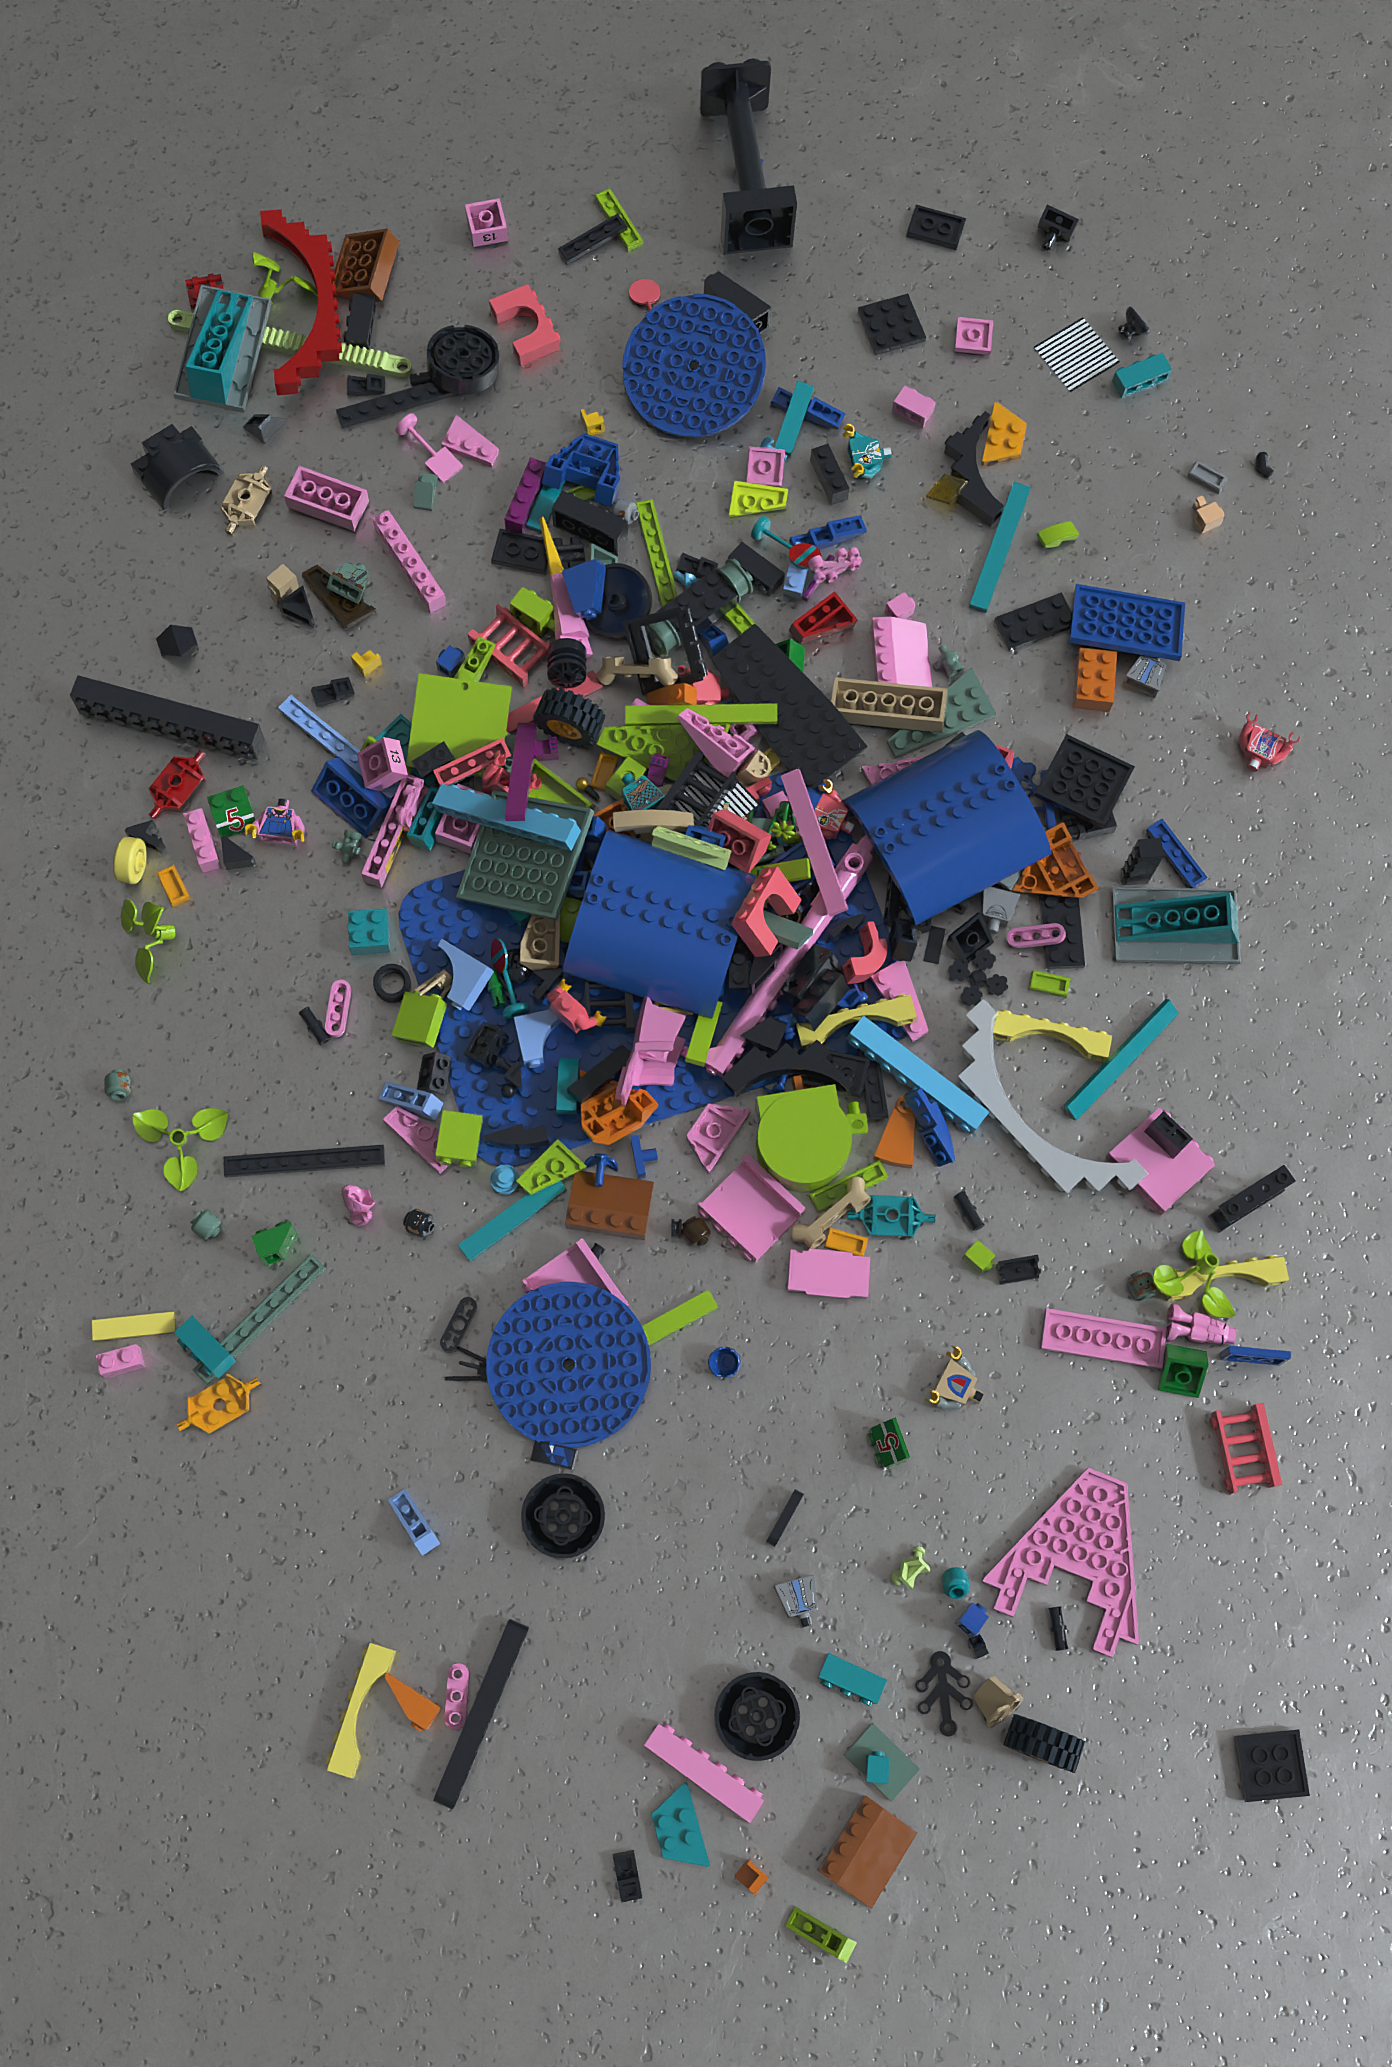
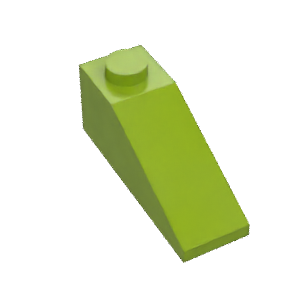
[785,1906,857,1963]

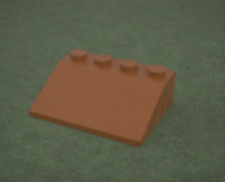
[332,228,400,302]
[565,1171,654,1240]
[817,1795,917,1909]

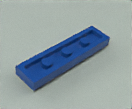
[1146,818,1208,888]

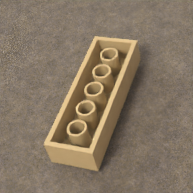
[831,677,947,733]

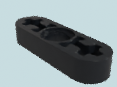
[440,1297,477,1353]
[766,1489,804,1547]

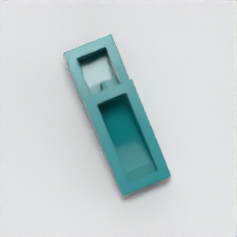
[556,1058,579,1115]

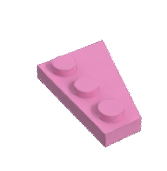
[441,415,499,467]

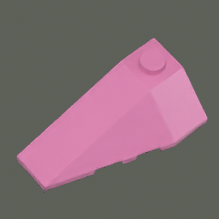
[677,708,755,778]

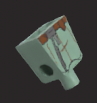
[327,561,370,604]

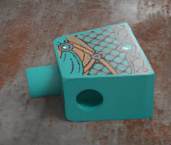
[622,773,665,811]

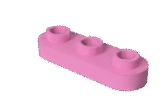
[1007,923,1066,949]
[325,980,351,1038]
[445,1663,469,1730]

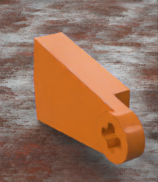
[873,1095,915,1168]

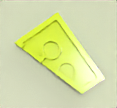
[729,481,788,518]

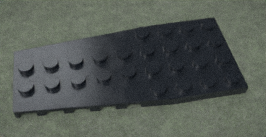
[711,624,868,790]

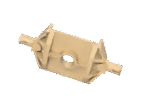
[220,465,273,535]

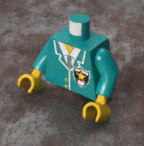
[842,424,892,479]

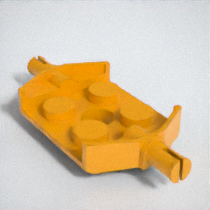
[176,1374,261,1434]

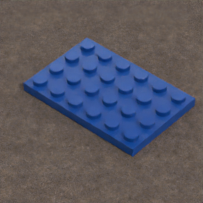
[1069,584,1185,661]

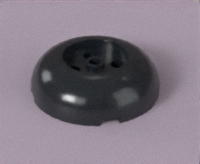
[521,1473,605,1559]
[714,1672,800,1761]

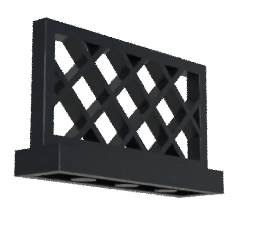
[884,873,932,931]

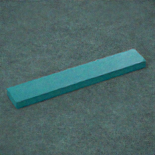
[458,1181,567,1262]

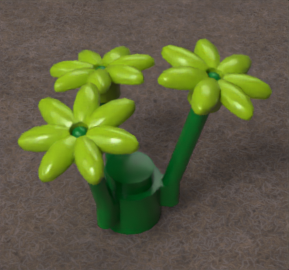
[767,801,803,850]

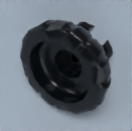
[1118,306,1151,340]
[500,948,533,984]

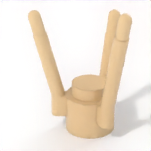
[410,970,453,1000]

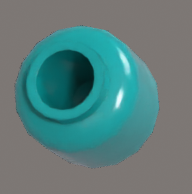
[942,1567,970,1599]

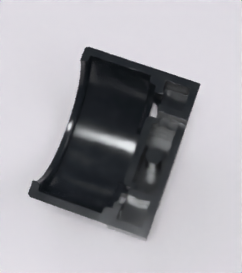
[130,424,224,510]

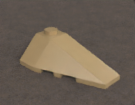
[520,915,560,971]

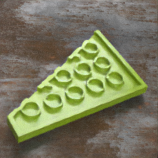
[597,723,731,781]

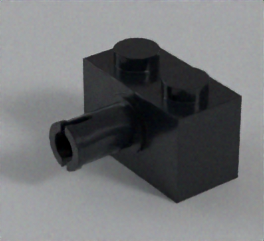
[1037,205,1079,251]

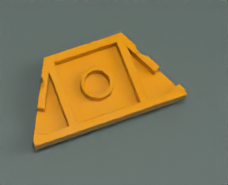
[981,402,1027,465]

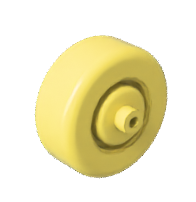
[113,836,147,884]

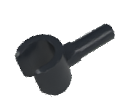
[498,976,517,1000]

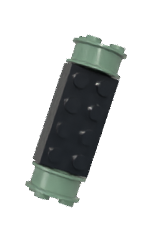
[645,558,753,657]

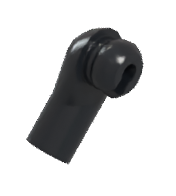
[1256,452,1274,478]

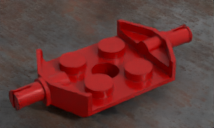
[148,750,206,819]

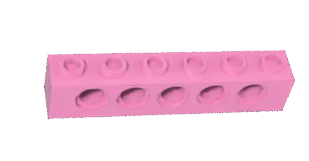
[373,509,446,614]

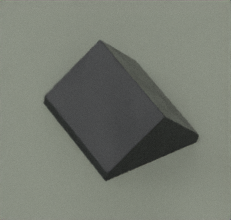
[946,912,994,964]

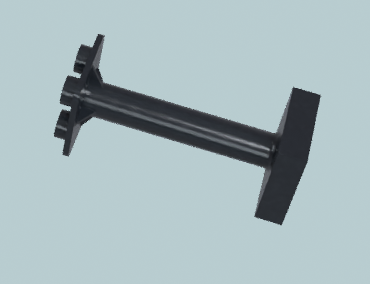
[700,58,797,255]

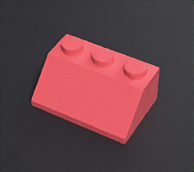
[707,809,772,873]

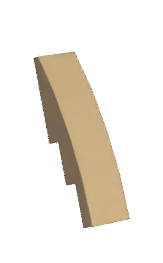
[613,810,694,834]

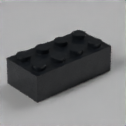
[552,490,628,557]

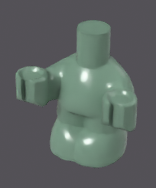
[933,645,964,678]
[332,830,363,864]

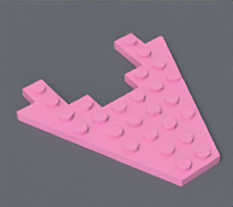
[982,1468,1139,1658]

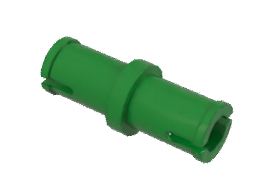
[487,968,506,1009]

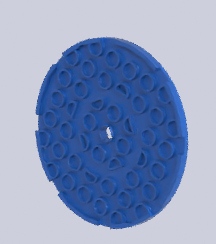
[622,294,766,438]
[486,1282,651,1448]

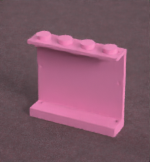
[697,1154,806,1263]

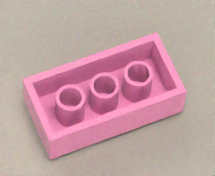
[284,466,369,532]

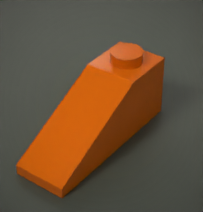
[647,683,697,705]
[384,1673,441,1732]

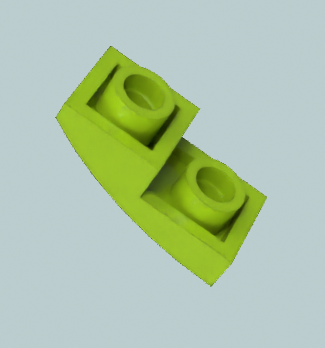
[1036,521,1080,548]

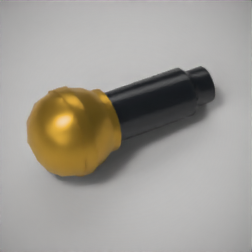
[576,777,600,801]

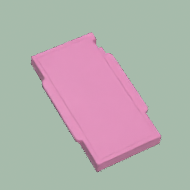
[787,1249,870,1298]

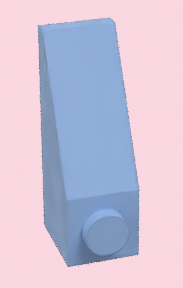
[783,542,808,599]
[378,1081,443,1121]
[388,1489,440,1555]

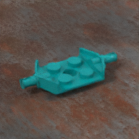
[847,1195,936,1238]

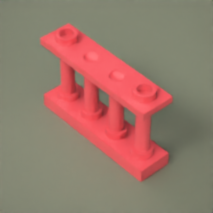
[468,604,550,687]
[1210,1403,1283,1495]

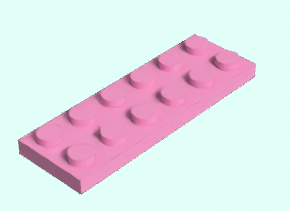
[1040,1308,1167,1369]

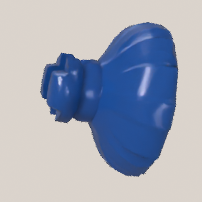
[767,1009,798,1040]

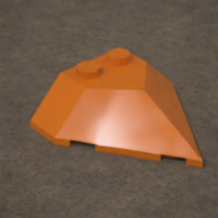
[1012,822,1099,898]
[579,1070,658,1145]

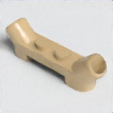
[596,656,678,686]
[791,1176,871,1249]

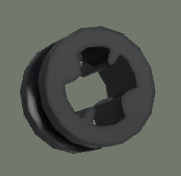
[671,1219,682,1237]

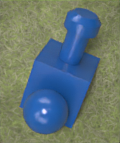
[830,983,868,1015]

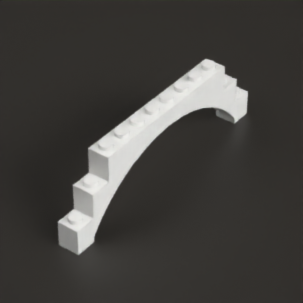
[958,999,1149,1193]

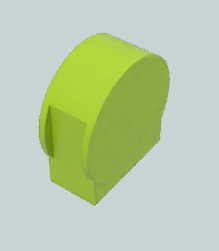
[755,1084,852,1192]

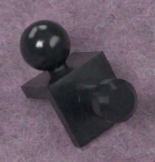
[495,1056,522,1099]

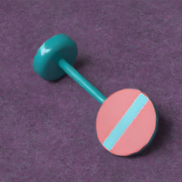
[751,516,822,569]
[490,938,530,1019]

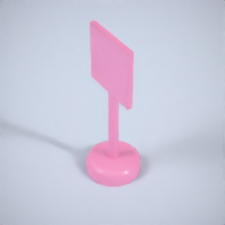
[395,413,463,483]

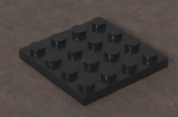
[1034,734,1135,829]

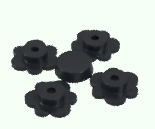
[948,949,1008,1006]

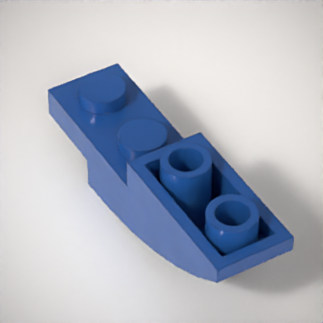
[903,1088,955,1167]

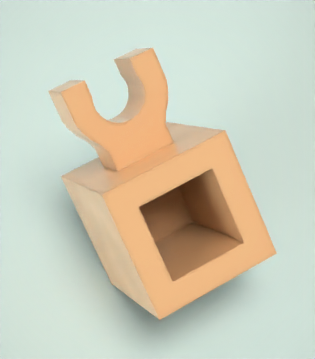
[1193,495,1225,533]

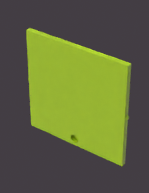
[406,673,512,777]

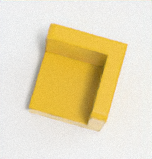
[580,409,605,435]
[351,650,382,677]

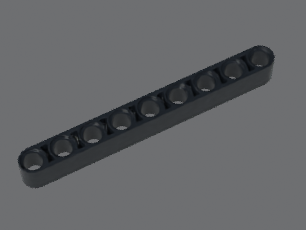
[433,1619,529,1810]

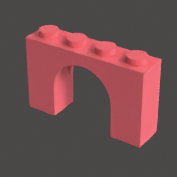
[489,284,561,366]
[731,866,801,957]

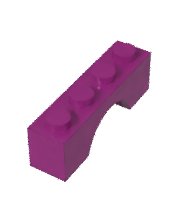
[504,457,546,533]

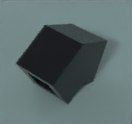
[968,1634,989,1659]

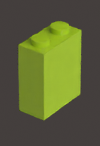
[391,990,447,1048]
[435,1110,483,1168]

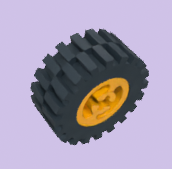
[533,688,605,748]
[1003,1714,1085,1773]

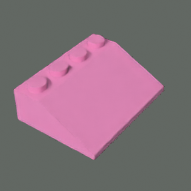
[870,617,932,687]

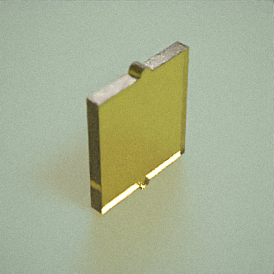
[926,474,968,505]

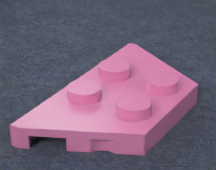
[686,1104,751,1173]

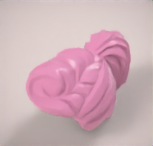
[341,1184,375,1227]

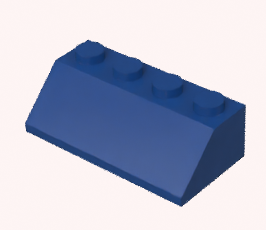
[311,757,392,838]

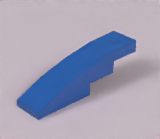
[770,387,846,429]
[789,515,867,550]

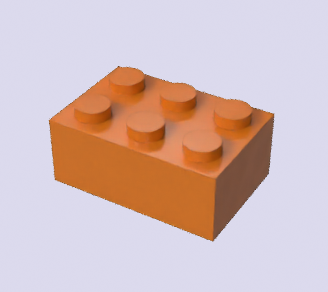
[1072,648,1117,712]

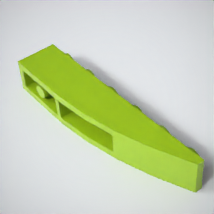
[454,636,496,682]

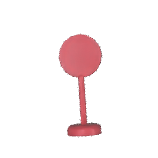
[629,279,660,311]

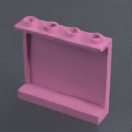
[1105,1107,1215,1215]
[521,1238,629,1306]

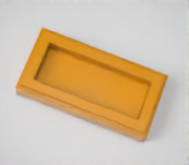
[590,752,619,792]
[156,865,190,907]
[824,1227,868,1257]

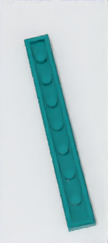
[969,482,1031,613]
[1063,999,1179,1121]

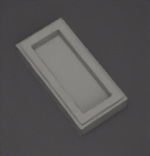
[1187,460,1228,494]

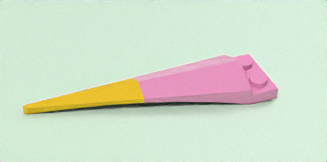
[539,516,593,658]

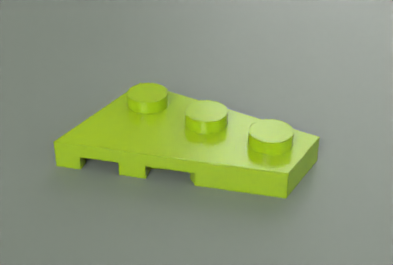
[516,1139,587,1196]

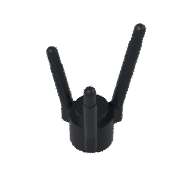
[445,1346,487,1382]

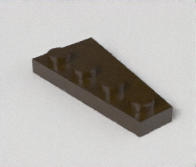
[302,565,376,630]

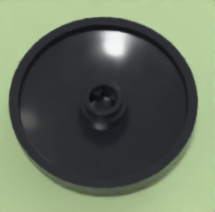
[583,563,652,638]

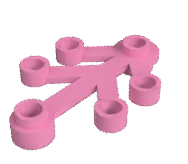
[808,548,862,583]
[396,778,429,832]

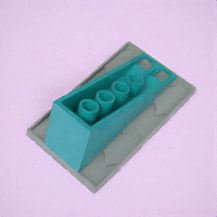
[173,285,271,413]
[1113,887,1241,964]

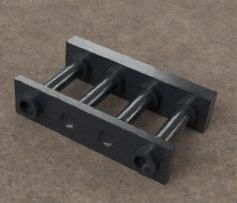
[656,750,737,827]
[585,980,634,1035]
[1208,1165,1296,1233]

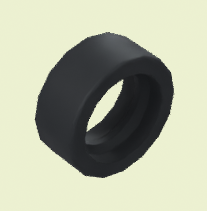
[373,964,411,1003]

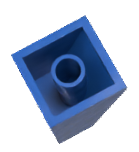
[562,558,606,620]

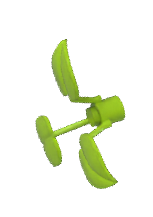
[252,252,318,299]
[120,899,176,983]
[132,1108,228,1191]
[1152,1229,1235,1318]

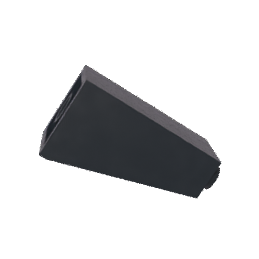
[704,271,771,334]

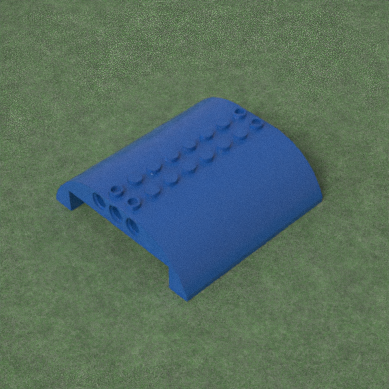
[843,730,1052,925]
[562,829,757,1019]

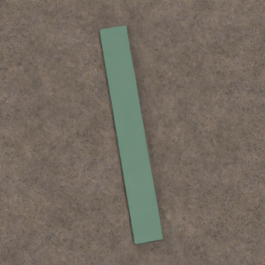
[193,1254,326,1385]

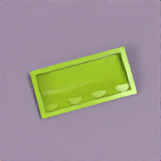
[528,759,596,810]

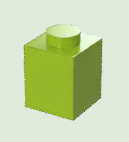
[962,1240,996,1274]

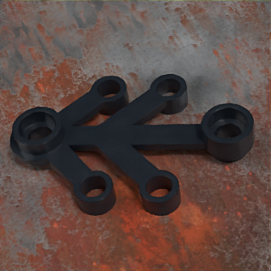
[915,1651,973,1737]

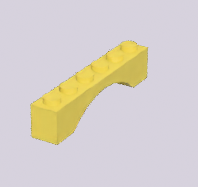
[796,994,917,1051]
[993,1010,1112,1063]
[1166,1255,1289,1301]
[325,1643,396,1778]

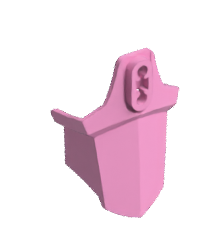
[615,996,686,1106]

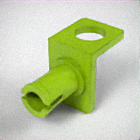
[846,1101,868,1134]

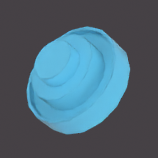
[490,1165,519,1195]

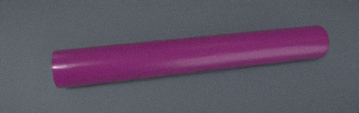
[801,554,835,602]

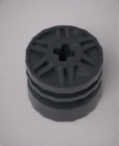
[547,638,587,689]

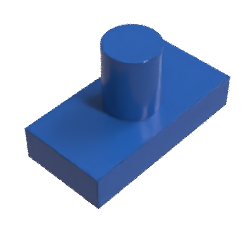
[631,1135,658,1179]

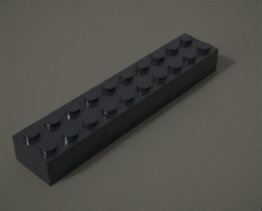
[70,675,265,760]

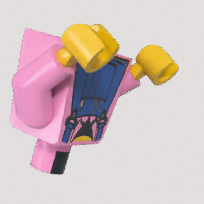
[245,799,305,845]

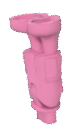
[1166,1303,1237,1345]

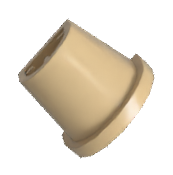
[736,750,771,788]
[972,1676,1024,1728]

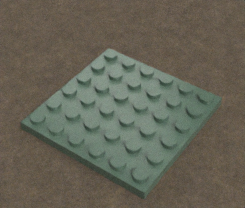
[456,790,594,920]

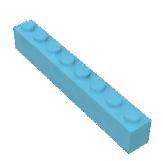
[432,784,581,851]
[846,1015,989,1134]

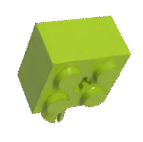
[510,587,555,639]

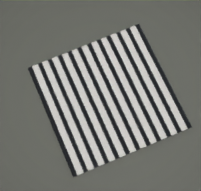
[1034,317,1120,392]
[673,762,760,829]

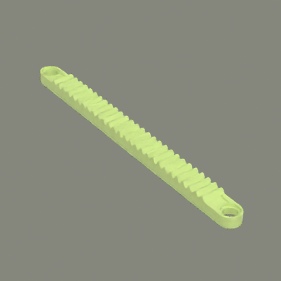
[168,310,412,378]

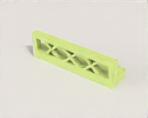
[652,826,732,870]

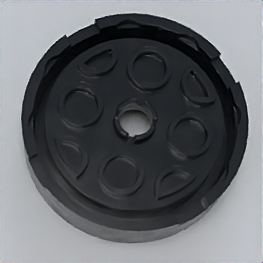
[426,325,499,395]

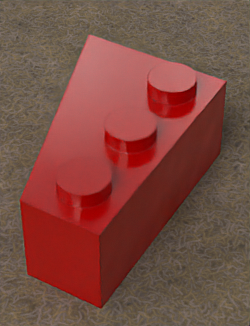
[788,591,858,644]

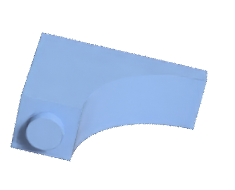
[438,939,494,1011]
[514,1010,563,1068]

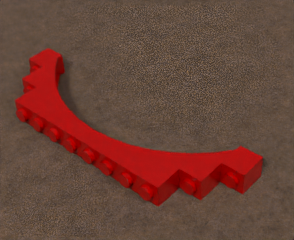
[260,209,342,396]

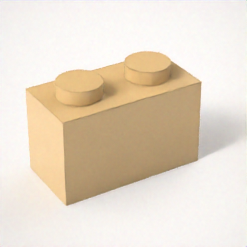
[266,564,299,604]

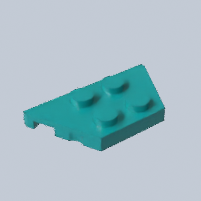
[651,1782,710,1867]

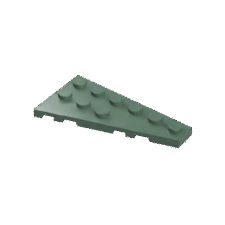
[887,668,996,759]

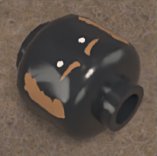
[403,1209,435,1238]

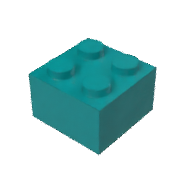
[348,908,391,955]

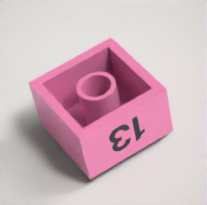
[465,198,508,247]
[357,737,408,791]

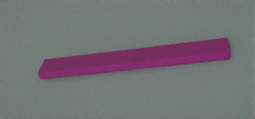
[505,722,537,821]

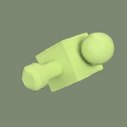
[891,1546,930,1589]

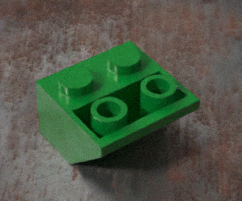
[252,1221,297,1267]

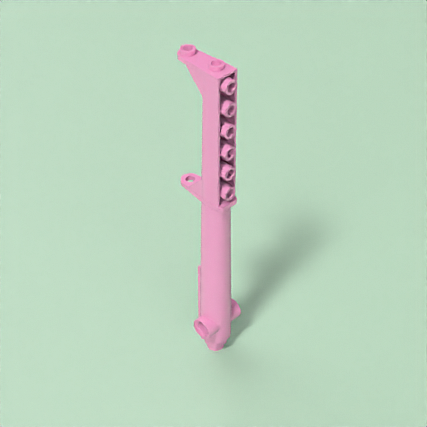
[681,835,874,1077]

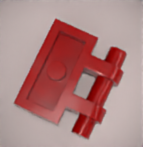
[185,273,224,309]

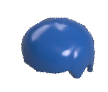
[708,1347,741,1378]

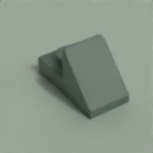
[414,472,438,511]

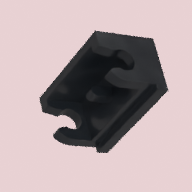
[1144,1111,1193,1159]
[996,1255,1041,1285]

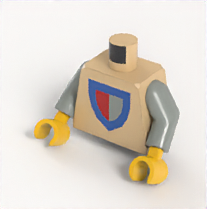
[925,1345,984,1410]

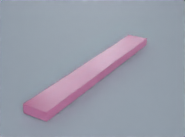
[781,769,849,917]

